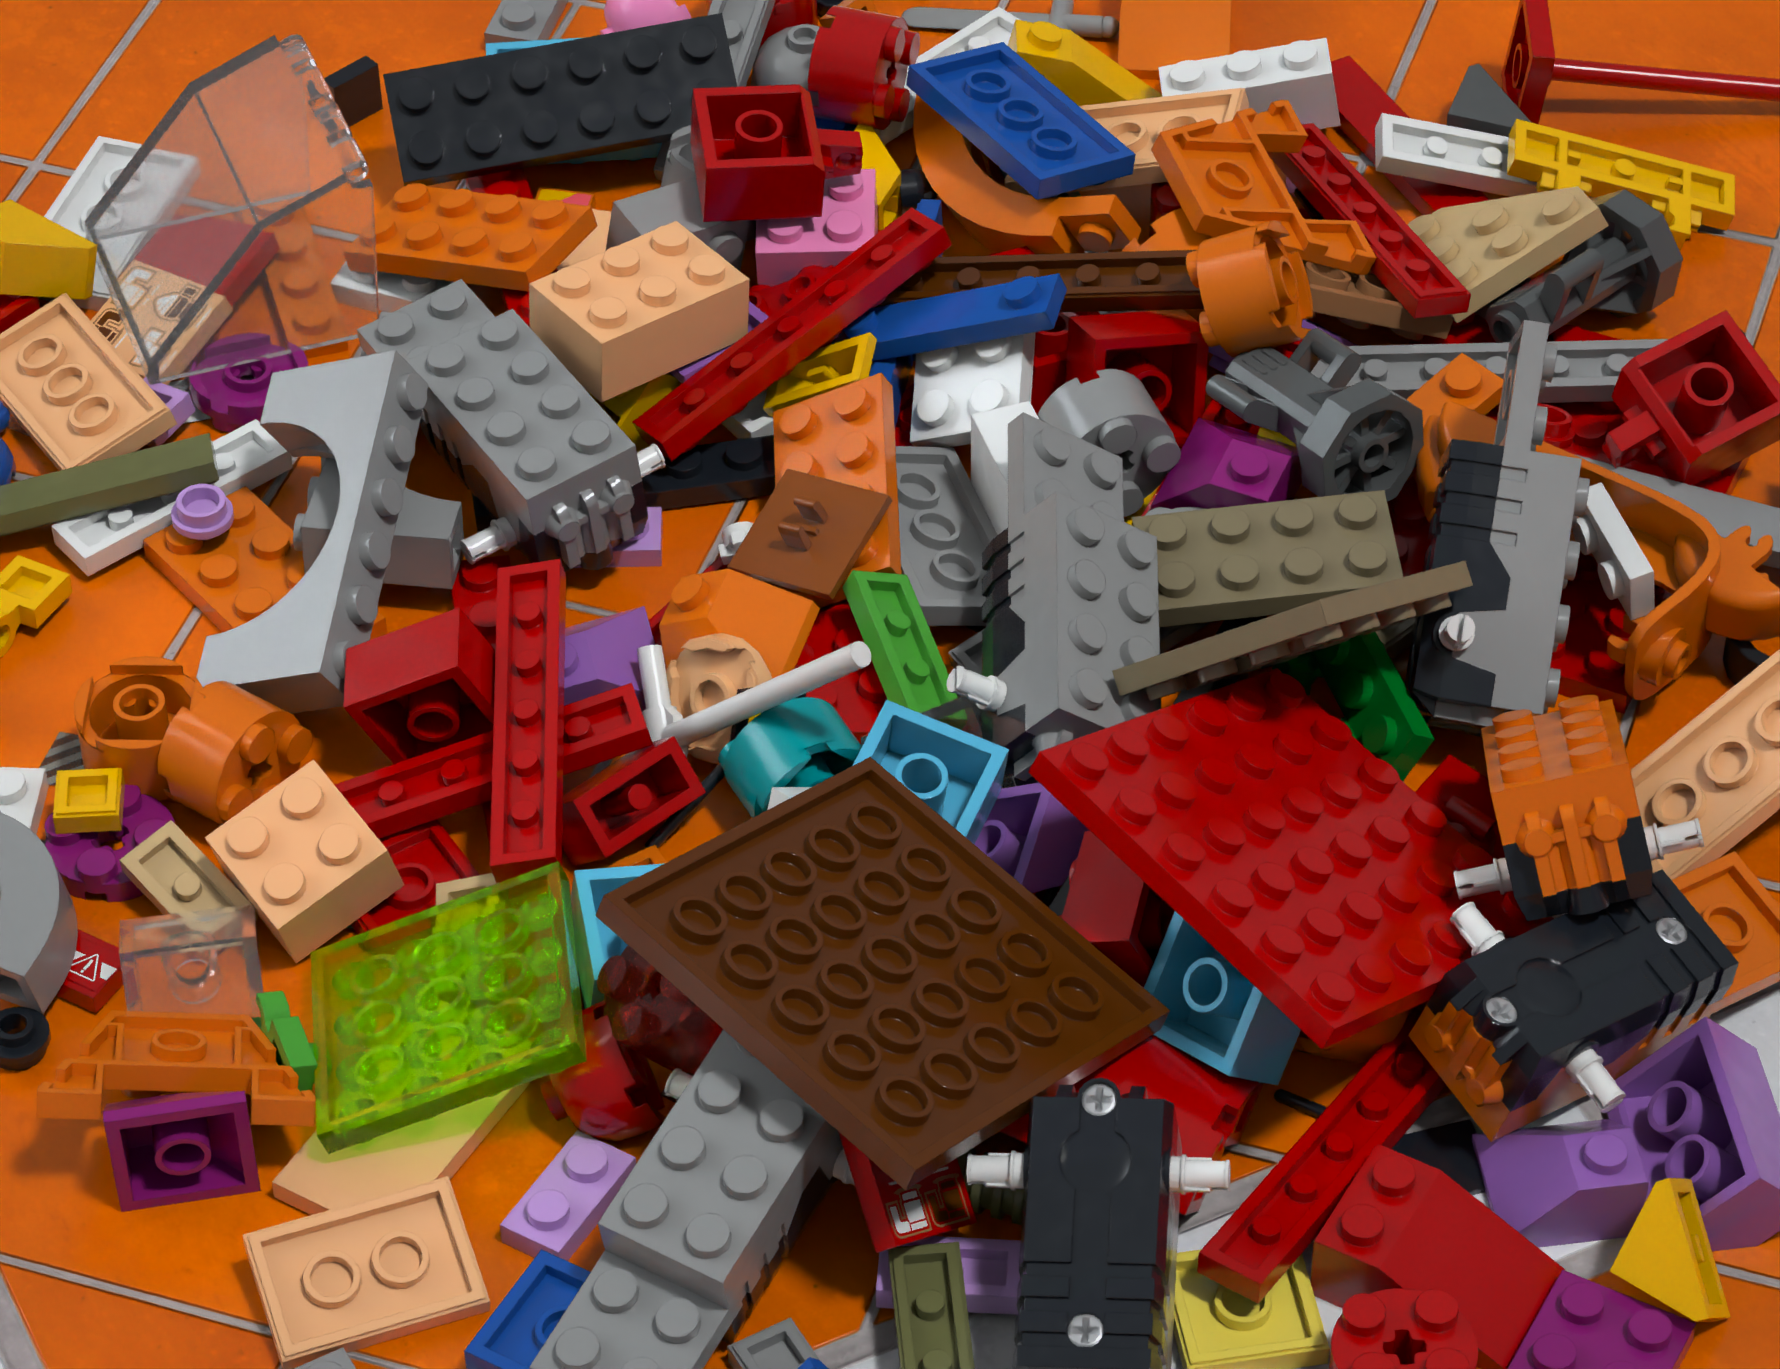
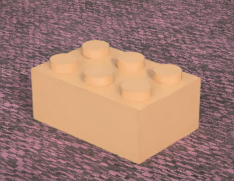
[529,221,750,403]

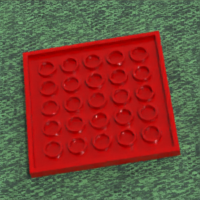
[1028,668,1554,1049]

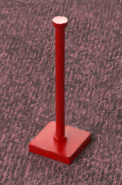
[1501,0,1780,124]

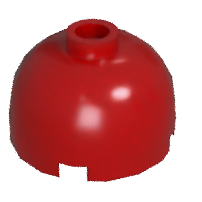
[541,999,666,1141]

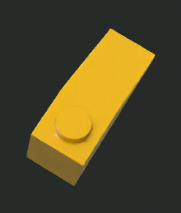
[1007,19,1162,106]

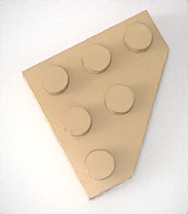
[1408,186,1609,323]

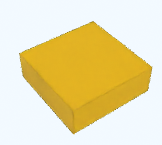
[53,768,125,834]

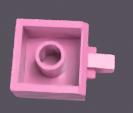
[755,169,878,287]

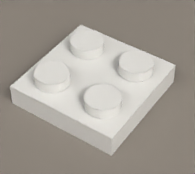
[910,332,1036,447]

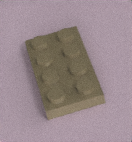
[1132,490,1403,627]

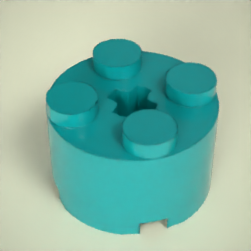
[718,697,862,818]

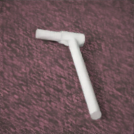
[637,641,872,758]

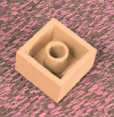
[205,759,404,964]

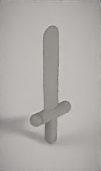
[901,0,1119,38]

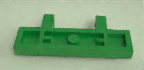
[1272,632,1434,781]

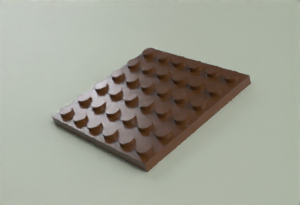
[595,757,1170,1190]

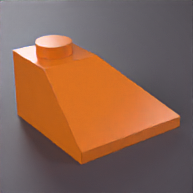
[659,569,820,679]

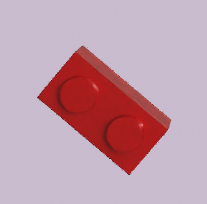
[562,736,706,866]

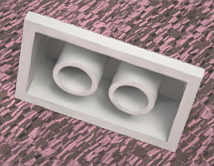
[1158,38,1341,129]

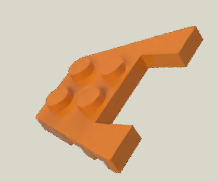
[1151,100,1377,275]
[36,1010,316,1127]

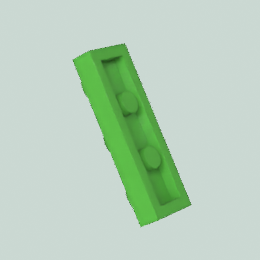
[842,570,966,729]

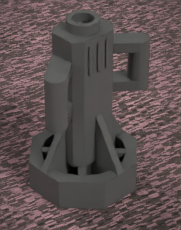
[1474,189,1683,343]
[1205,328,1424,502]

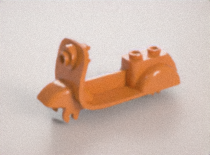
[1416,402,1780,700]

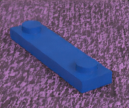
[831,273,1067,362]

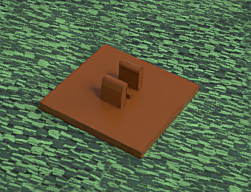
[727,469,892,600]

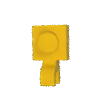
[0,555,72,658]

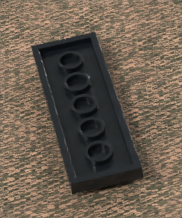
[383,13,737,186]

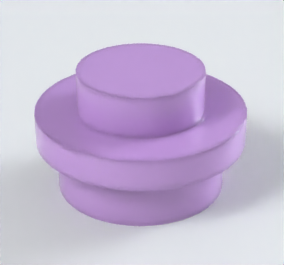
[171,484,234,540]

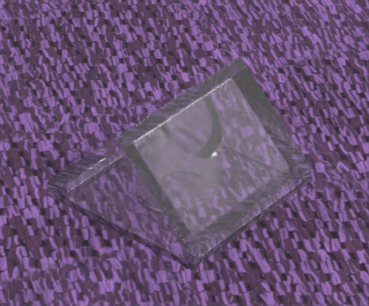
[119,904,264,1018]

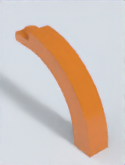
[913,94,1142,254]

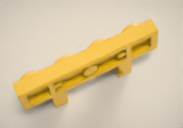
[1507,119,1735,252]

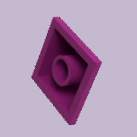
[1151,417,1302,510]
[103,1091,261,1212]

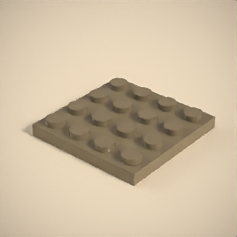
[1112,561,1473,701]

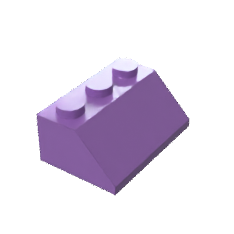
[1607,1016,1780,1251]

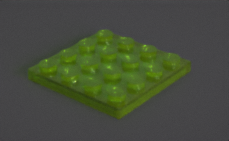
[310,861,587,1154]

